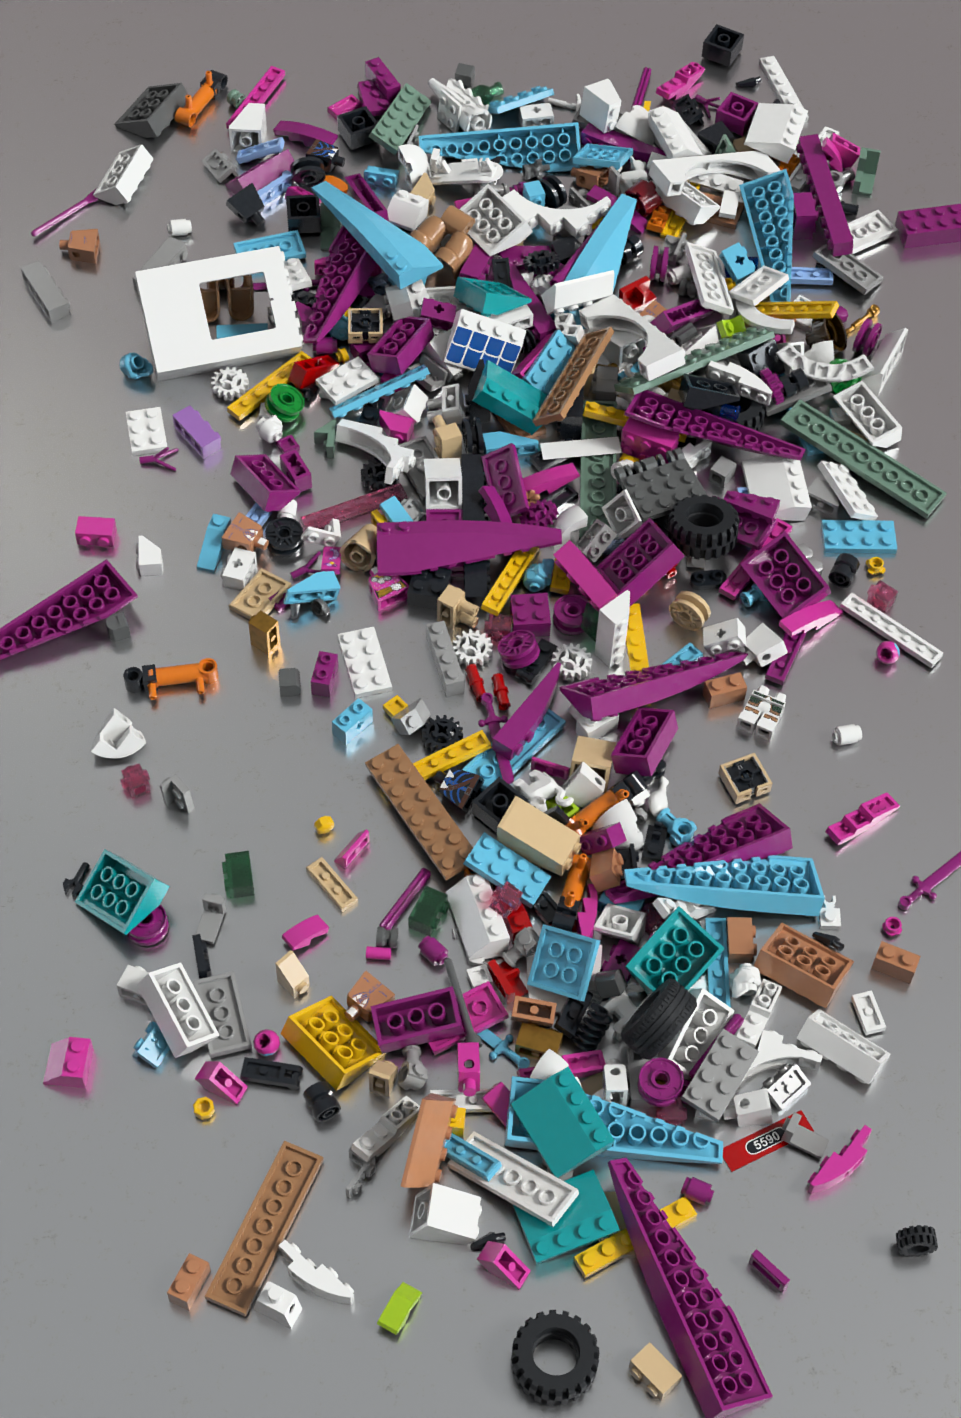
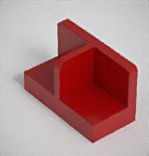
[619,276,657,311]
[487,959,528,1004]

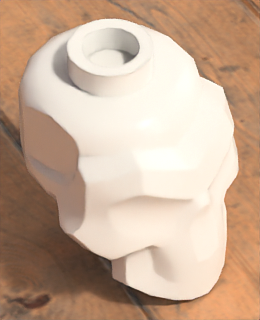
[529,274,553,299]
[256,415,283,443]
[729,963,761,998]

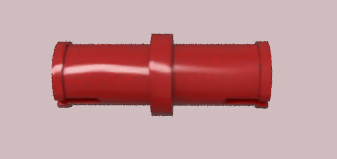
[465,664,486,702]
[491,673,511,711]

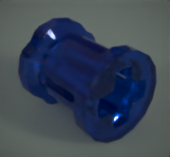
[719,404,741,421]

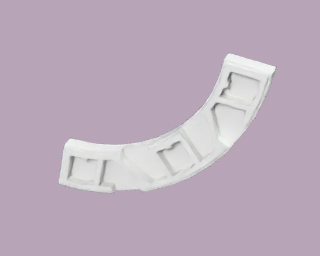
[736,300,795,334]
[776,343,874,382]

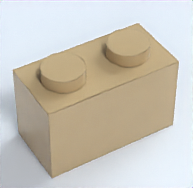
[629,1342,682,1401]

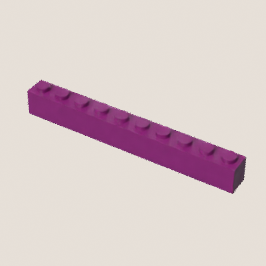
[796,134,854,257]

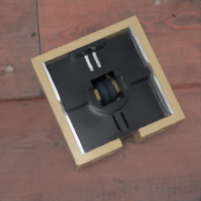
[348,308,383,343]
[718,753,773,804]

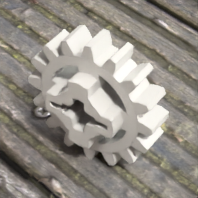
[211,367,249,400]
[453,629,493,667]
[551,643,592,681]

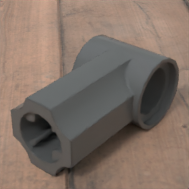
[666,321,698,347]

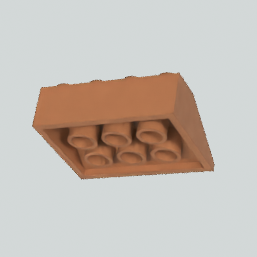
[754,923,854,1008]
[401,1093,458,1188]

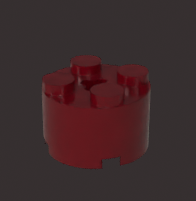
[625,180,663,218]

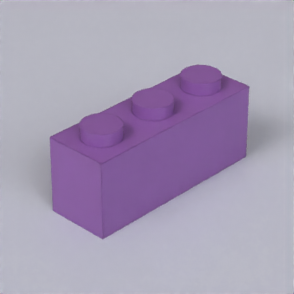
[172,405,222,459]

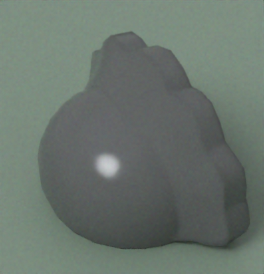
[310,598,330,616]

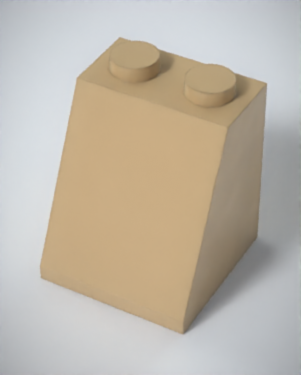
[569,735,616,793]

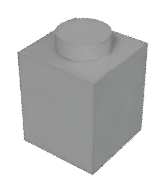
[709,456,736,488]

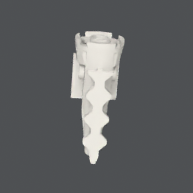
[428,78,492,133]

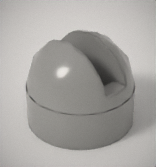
[634,808,647,825]

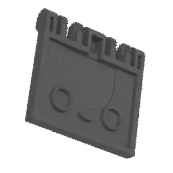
[614,447,708,523]

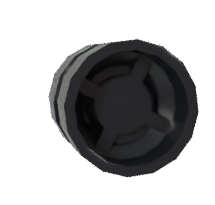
[621,235,644,265]
[778,368,809,399]
[828,553,860,588]
[303,1081,341,1122]

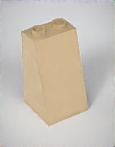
[497,796,582,876]

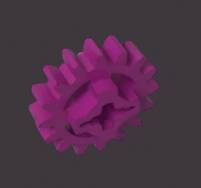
[759,368,784,405]
[519,499,559,527]

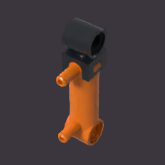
[175,70,228,127]
[123,658,218,700]
[565,770,648,836]
[551,853,591,932]

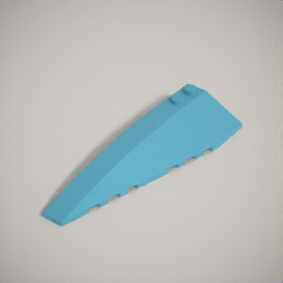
[624,855,825,916]

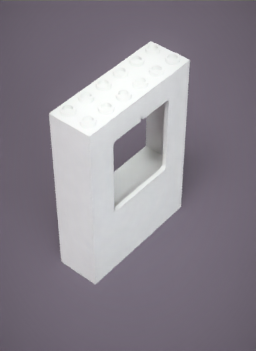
[135,246,304,381]

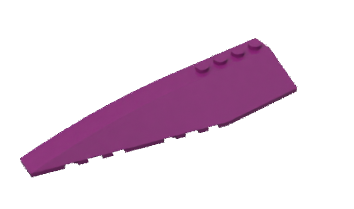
[608,1157,773,1418]

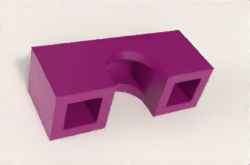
[365,57,401,103]

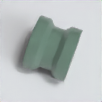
[227,89,246,109]

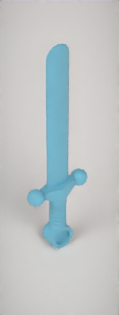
[477,1029,530,1069]

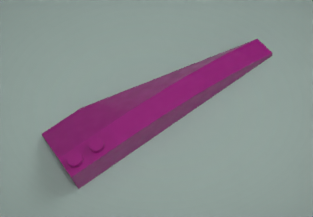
[303,225,377,343]
[624,390,806,461]
[605,803,793,904]

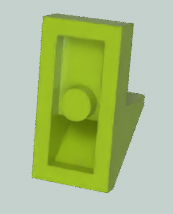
[716,315,746,339]

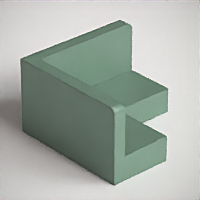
[852,147,881,196]
[320,203,341,251]

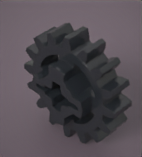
[523,250,560,275]
[361,457,399,492]
[422,715,463,753]

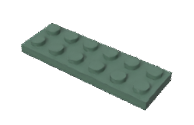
[369,83,432,155]

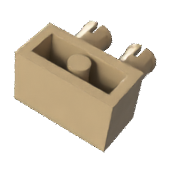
[432,415,462,458]
[437,584,479,629]

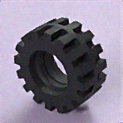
[896,1225,938,1257]

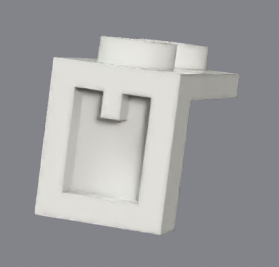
[301,518,341,547]

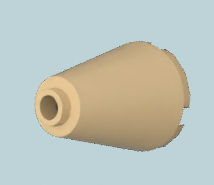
[339,524,377,572]

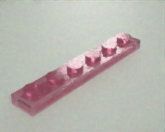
[301,483,407,530]

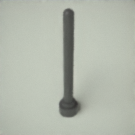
[444,958,483,1048]

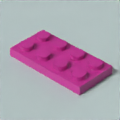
[428,981,509,1056]

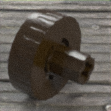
[805,313,847,354]

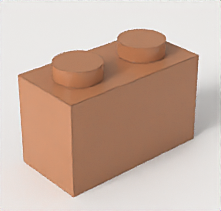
[703,672,747,709]
[589,848,624,892]
[726,917,757,964]
[871,941,921,984]
[511,996,557,1028]
[167,1253,211,1311]

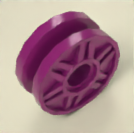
[649,246,669,282]
[852,318,882,357]
[552,594,593,635]
[497,630,540,669]
[127,904,169,946]
[637,1058,684,1107]

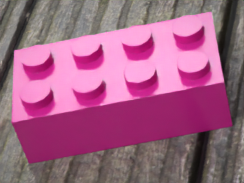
[553,540,619,612]

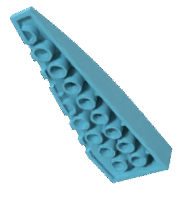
[419,122,581,173]
[739,169,794,302]
[311,181,444,290]
[549,194,637,331]
[504,1076,723,1164]

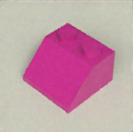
[43,1037,94,1088]

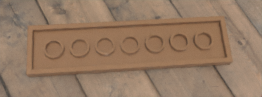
[533,327,614,426]
[365,744,473,880]
[205,1141,324,1317]

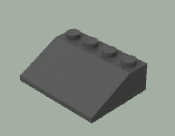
[114,83,188,138]

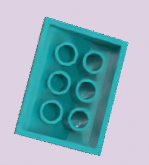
[453,277,532,317]
[472,360,547,435]
[75,849,170,935]
[625,906,725,995]
[510,1067,615,1178]
[513,1169,620,1265]

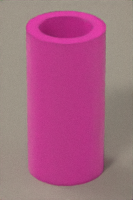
[366,946,391,960]

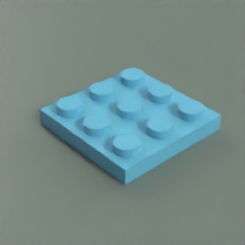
[573,143,633,170]
[527,924,601,1001]

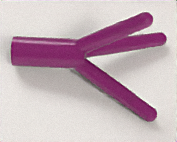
[695,94,721,119]
[139,447,179,471]
[290,551,321,579]

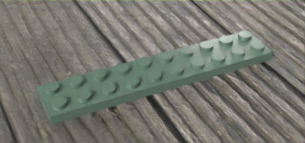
[614,327,775,395]
[779,399,947,519]
[579,400,617,540]

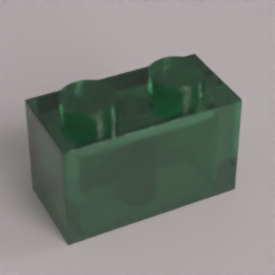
[222,851,255,899]
[408,886,450,937]

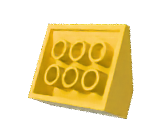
[280,995,386,1091]

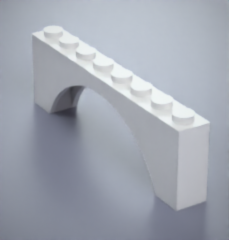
[648,150,781,196]
[578,294,686,381]

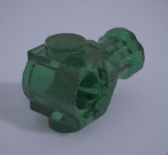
[472,82,504,106]

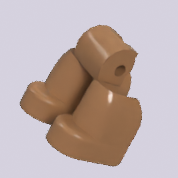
[410,205,475,280]
[200,275,254,323]

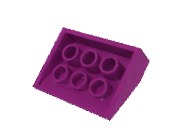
[596,518,685,606]
[740,531,831,619]

